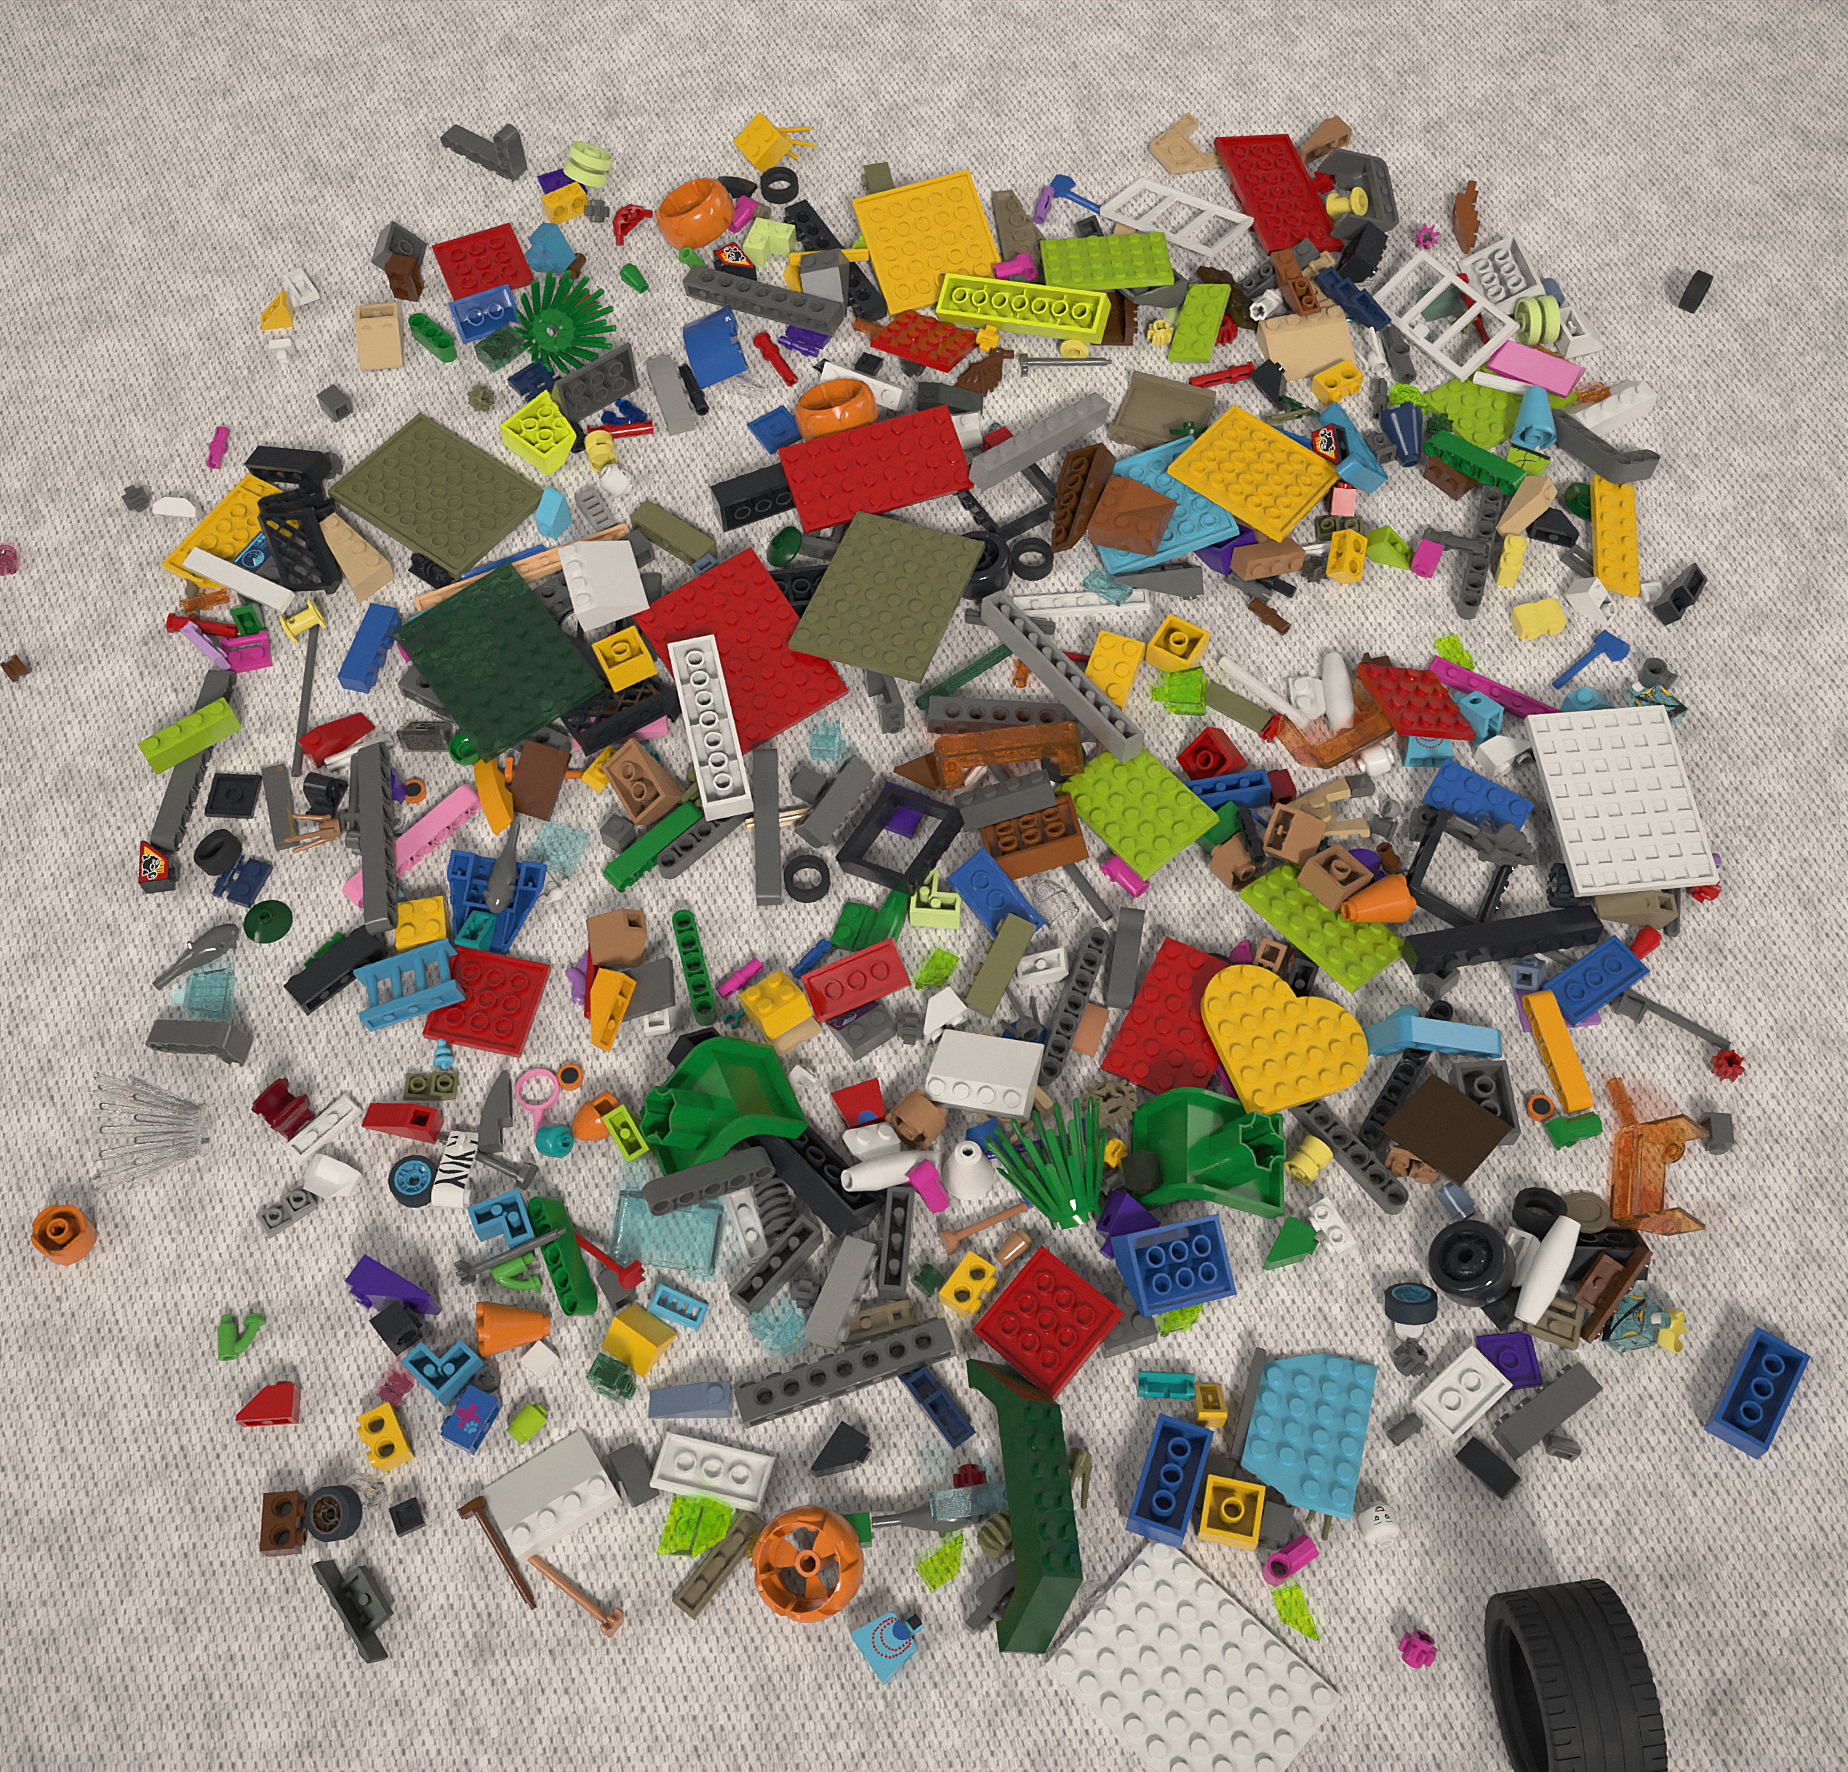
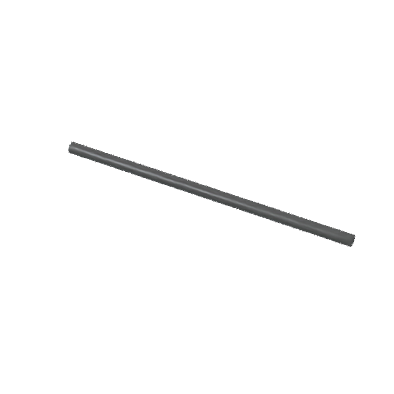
[935,687,1113,922]

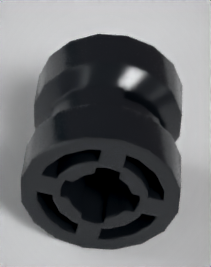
[569,423,586,454]

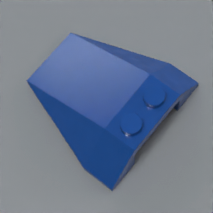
[447,849,548,956]

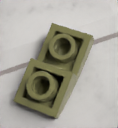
[1316,515,1365,541]
[403,1071,459,1101]

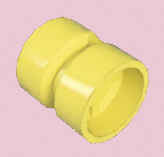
[584,430,618,472]
[1284,1135,1334,1186]

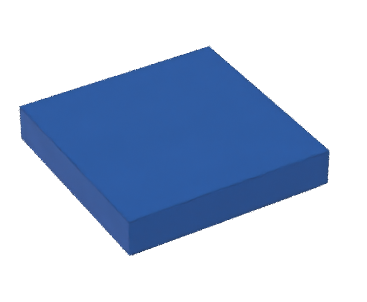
[747,405,802,455]

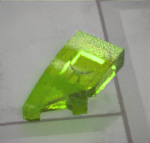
[1389,383,1430,414]
[1433,634,1475,671]
[915,948,960,990]
[1160,1303,1204,1337]
[915,1533,964,1593]
[1270,1583,1320,1641]

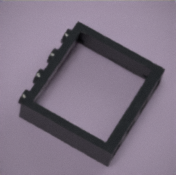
[952,463,1058,542]
[835,785,965,897]
[1406,808,1516,928]

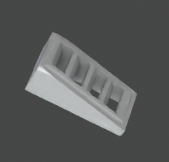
[575,487,617,533]

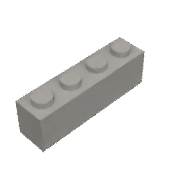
[645,354,697,436]
[804,1235,880,1351]

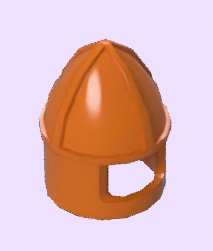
[573,1089,621,1141]

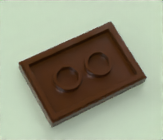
[509,740,572,822]

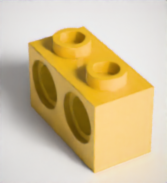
[541,181,588,225]
[1311,359,1364,406]
[1326,529,1368,584]
[939,1250,998,1319]
[357,1401,415,1473]

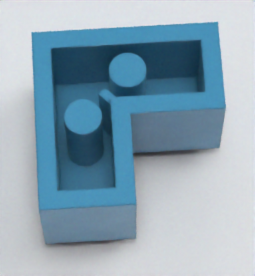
[524,223,576,274]
[467,1188,536,1249]
[401,1339,485,1407]

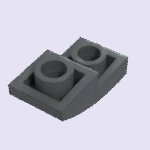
[607,1442,660,1508]

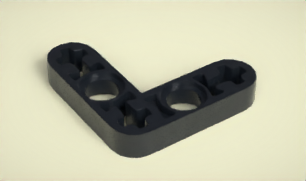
[257,484,324,513]

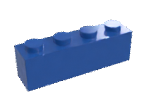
[337,603,402,694]
[1182,769,1271,812]

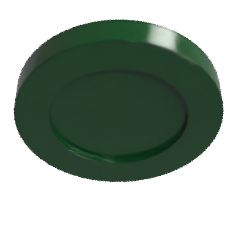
[1169,421,1209,435]

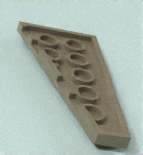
[992,190,1046,284]

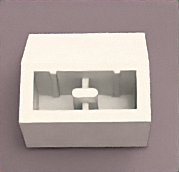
[1554,306,1604,359]

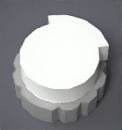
[1394,1322,1425,1344]

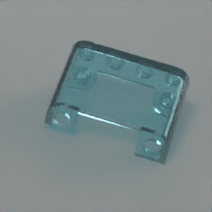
[609,1187,728,1283]

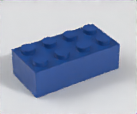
[1421,758,1535,832]
[1704,1327,1811,1460]
[1125,1413,1215,1549]

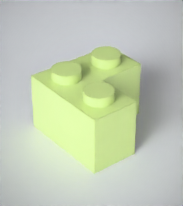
[743,217,797,267]
[910,870,962,929]

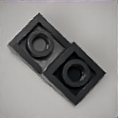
[716,176,758,199]
[1455,1436,1521,1501]

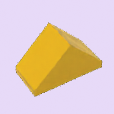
[261,290,294,330]
[1194,1384,1227,1427]

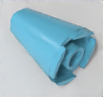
[1511,386,1557,450]

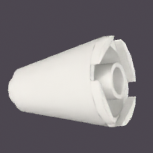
[942,1141,994,1200]

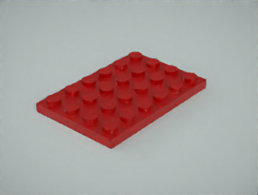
[1101,936,1234,1096]

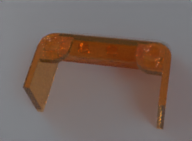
[1276,675,1395,769]
[1610,1114,1709,1236]

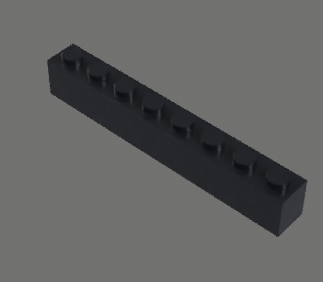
[1401,904,1604,975]

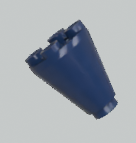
[1378,401,1423,467]

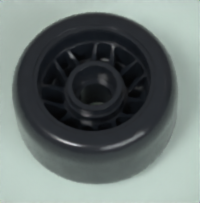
[960,531,1013,601]
[1427,1220,1516,1307]

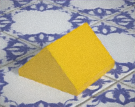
[601,1303,678,1378]

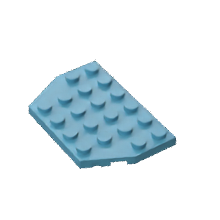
[1241,1353,1378,1520]

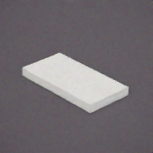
[650,1431,775,1513]

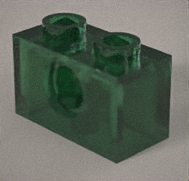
[474,324,526,373]
[586,1352,637,1406]

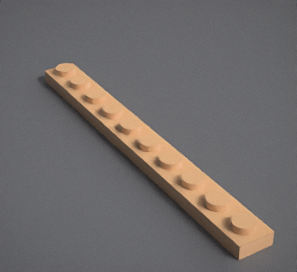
[413,523,630,613]

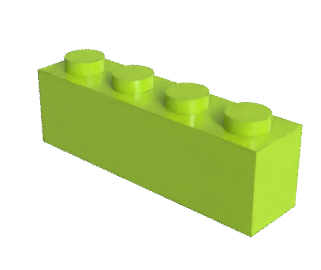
[137,697,242,775]

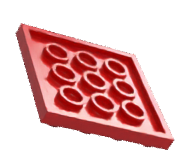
[432,222,534,301]
[870,310,979,373]
[1356,664,1476,741]
[422,946,552,1058]
[972,1246,1125,1400]

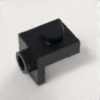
[313,498,341,523]

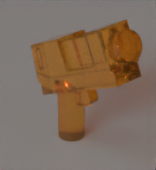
[1575,382,1611,403]

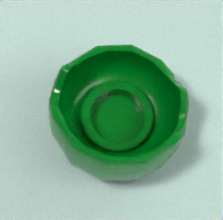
[448,730,485,766]

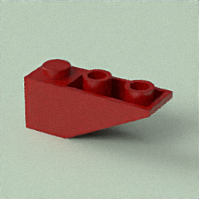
[361,1103,444,1144]

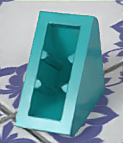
[454,910,497,952]

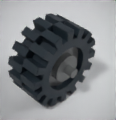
[1546,863,1579,908]

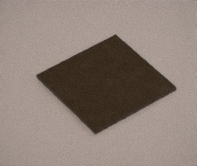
[1380,1073,1513,1188]

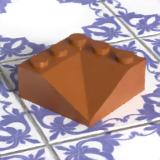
[1087,475,1177,557]

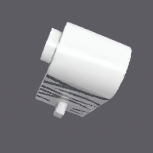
[431,1130,479,1209]

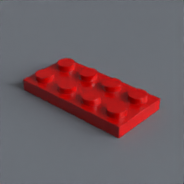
[800,937,912,1023]

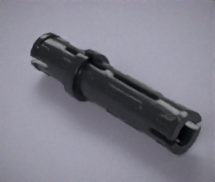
[1236,807,1267,866]

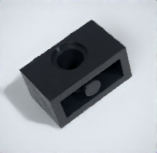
[369,1300,424,1357]

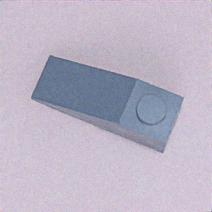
[649,1382,733,1419]

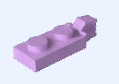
[180,621,231,671]

